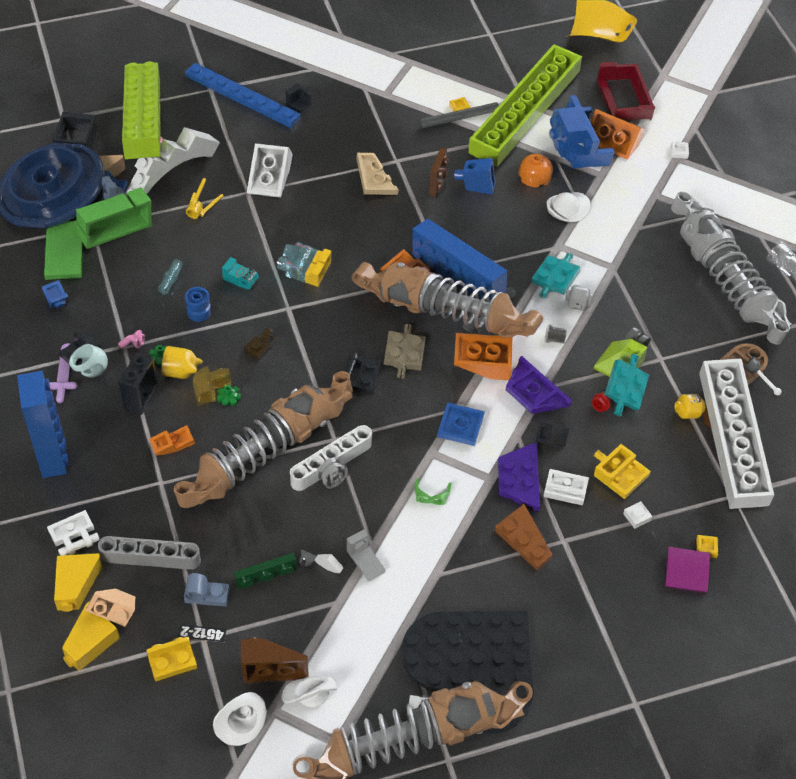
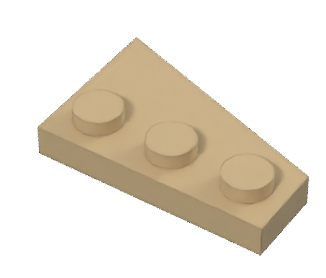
[356,153,399,195]

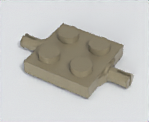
[384,324,426,379]

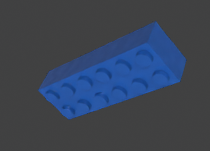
[413,219,507,302]
[17,371,69,478]

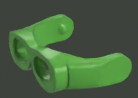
[415,478,451,505]

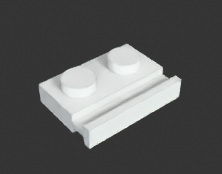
[544,469,589,505]

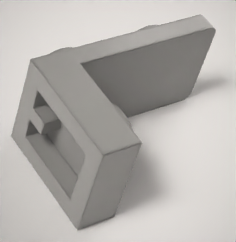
[347,529,385,581]

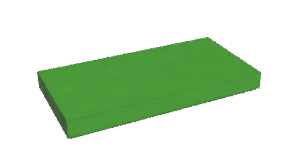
[44,220,83,280]

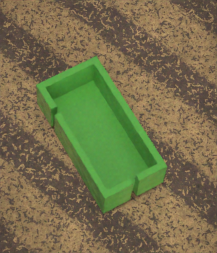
[76,187,152,249]

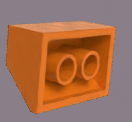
[590,109,645,160]

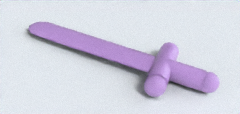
[50,343,77,403]

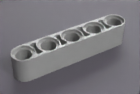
[98,536,201,569]

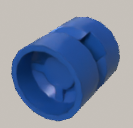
[185,287,211,322]

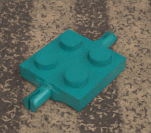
[532,253,580,298]
[604,354,649,416]

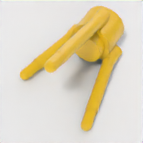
[186,178,223,219]

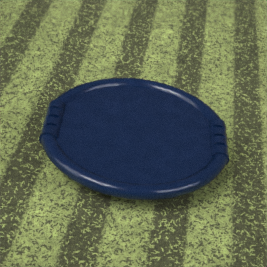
[0,143,105,229]

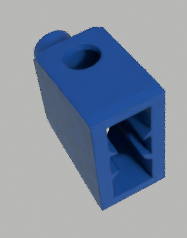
[454,158,496,194]

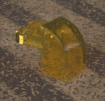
[193,366,231,405]

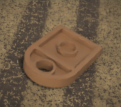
[720,343,768,385]

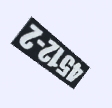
[178,624,227,642]

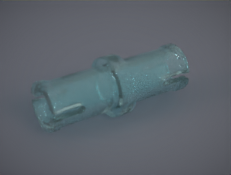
[158,259,184,294]

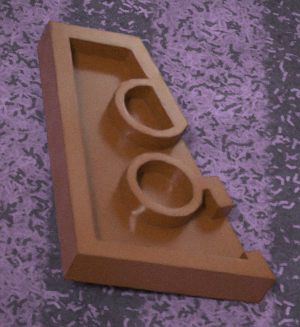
[494,504,552,571]

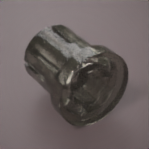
[545,324,567,344]

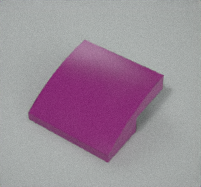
[665,547,710,593]

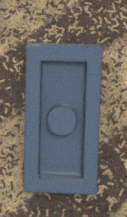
[184,573,230,607]

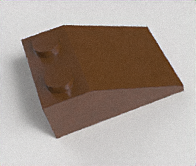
[241,637,309,683]

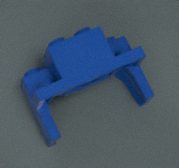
[549,95,614,168]

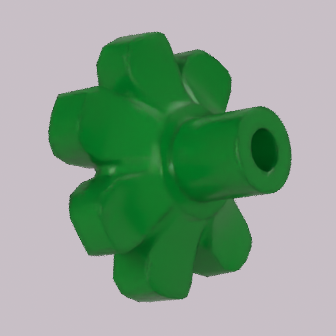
[149,345,167,366]
[217,385,241,406]

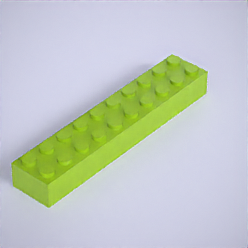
[468,44,582,167]
[122,61,161,159]

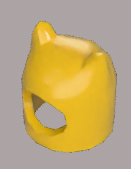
[162,346,203,379]

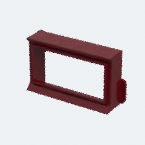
[597,62,655,121]

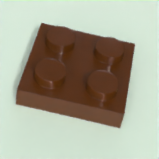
[429,148,449,197]

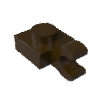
[244,327,275,361]

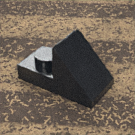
[60,332,101,364]

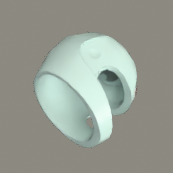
[69,344,108,378]

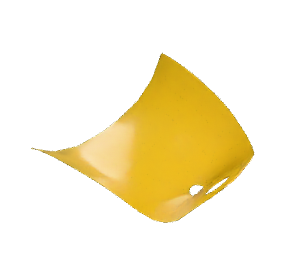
[566,0,637,42]

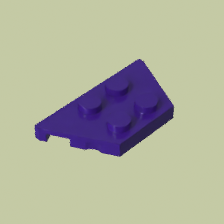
[506,356,572,414]
[498,443,540,511]

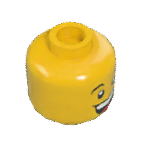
[675,394,705,419]

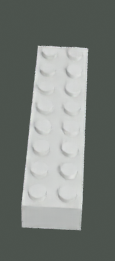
[699,359,774,509]

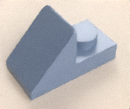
[100,176,126,201]

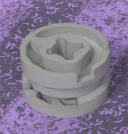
[316,457,348,489]

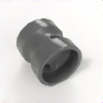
[625,327,651,347]

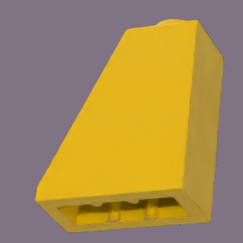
[54,554,102,612]
[62,601,119,671]

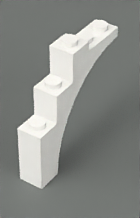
[125,127,220,195]

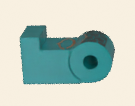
[222,257,259,290]

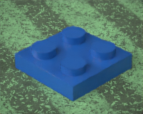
[437,403,485,446]

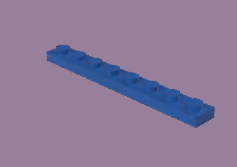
[185,63,301,128]

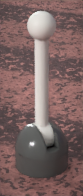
[743,357,781,396]

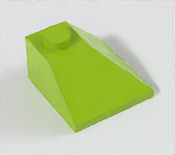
[593,339,647,377]

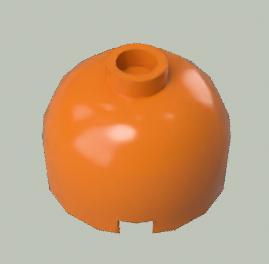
[518,153,553,187]

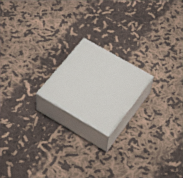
[671,141,689,159]

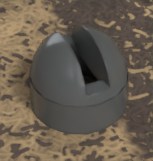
[298,549,316,567]

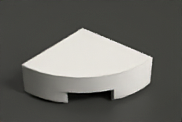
[315,554,343,573]

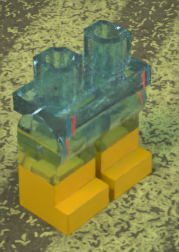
[277,242,331,287]

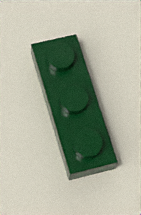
[234,553,297,589]

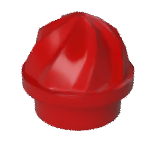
[592,392,611,412]

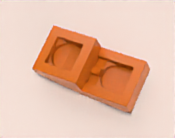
[149,425,196,456]

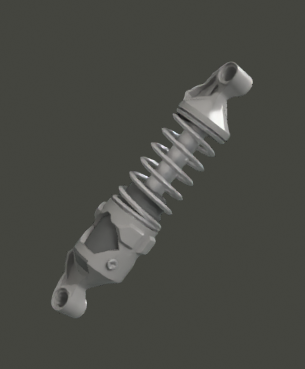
[671,191,792,345]

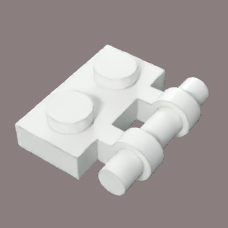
[47,510,100,556]

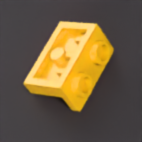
[146,637,197,682]

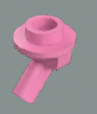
[118,330,145,349]

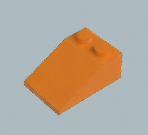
[454,333,513,380]

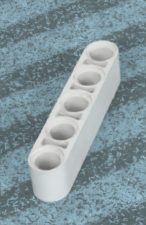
[290,425,372,491]

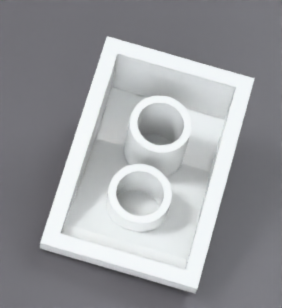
[247,144,292,198]

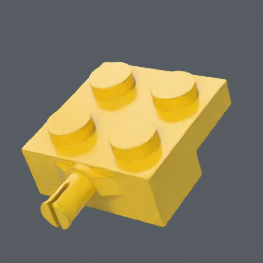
[594,444,651,499]

